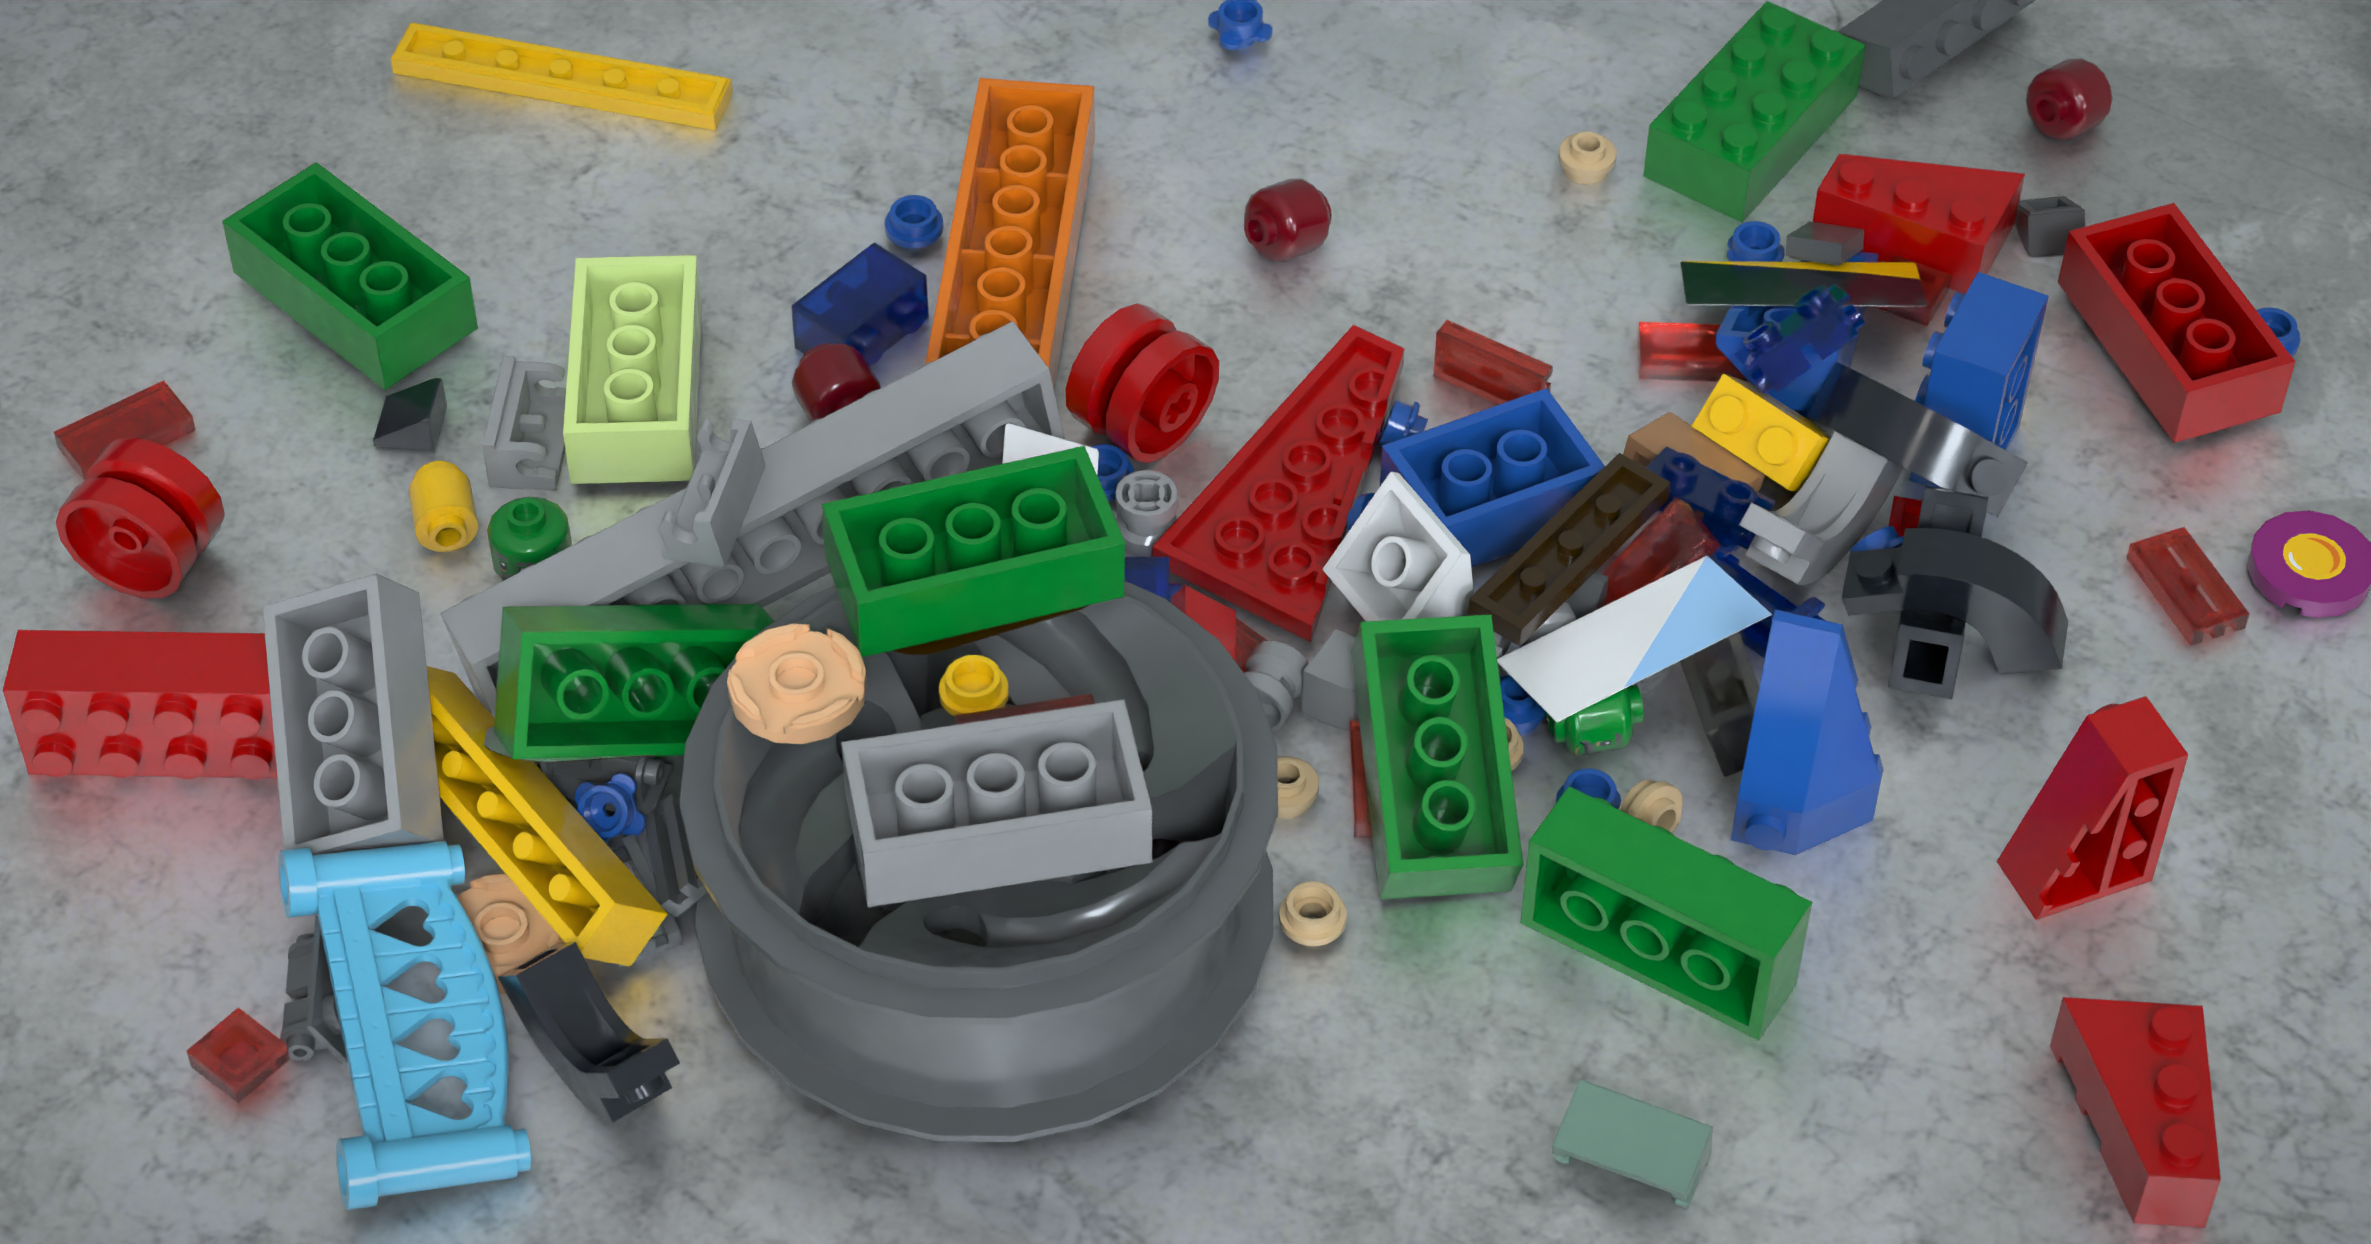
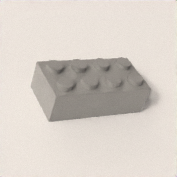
[262,573,444,855]
[841,700,1152,907]

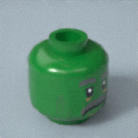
[487,496,572,581]
[1546,684,1644,756]

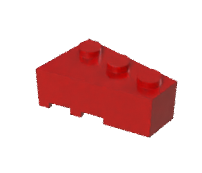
[1812,154,2025,294]
[1997,696,2189,920]
[2050,997,2221,1228]

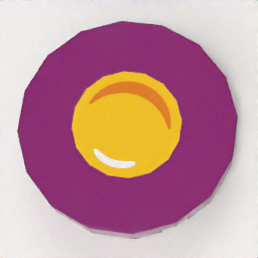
[2247,510,2371,618]

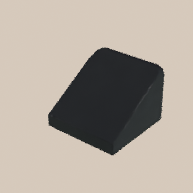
[373,378,447,451]

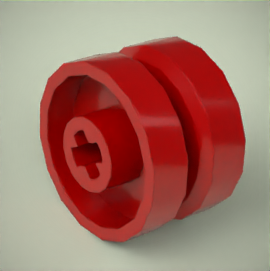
[1065,303,1219,463]
[55,438,225,599]

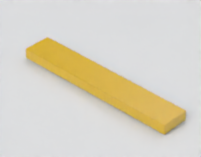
[391,22,733,131]

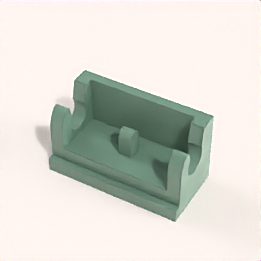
[1552,1079,1713,1208]

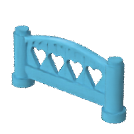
[278,841,531,1210]

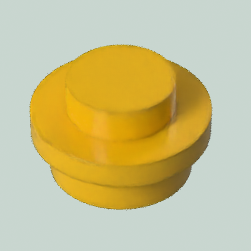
[939,655,1009,721]

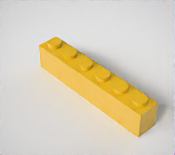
[427,666,668,967]

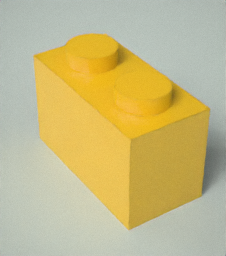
[1692,373,1832,492]

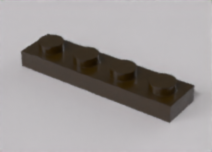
[1467,453,1671,647]

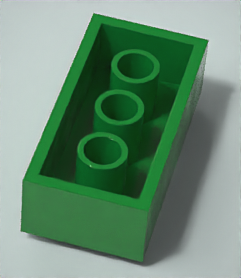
[1643,1,1866,223]
[222,162,478,390]
[822,446,1125,657]
[494,604,775,760]
[1351,615,1523,899]
[1520,786,1812,1040]

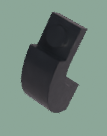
[1807,362,2028,517]
[1888,486,1989,700]
[1841,528,2068,674]
[498,942,680,1123]

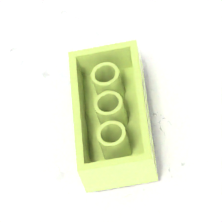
[563,255,702,484]

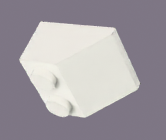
[1322,472,1474,621]

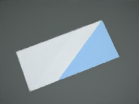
[1497,556,1772,722]

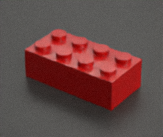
[2057,203,2295,443]
[3,630,278,780]

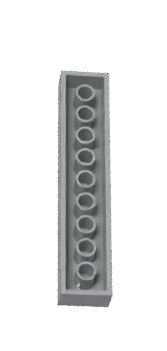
[440,321,1065,718]

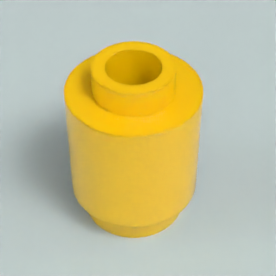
[409,461,478,552]

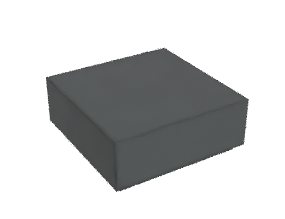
[1786,221,1864,265]

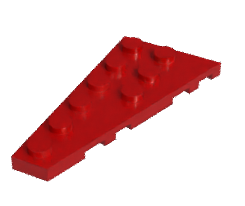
[1152,324,1405,642]

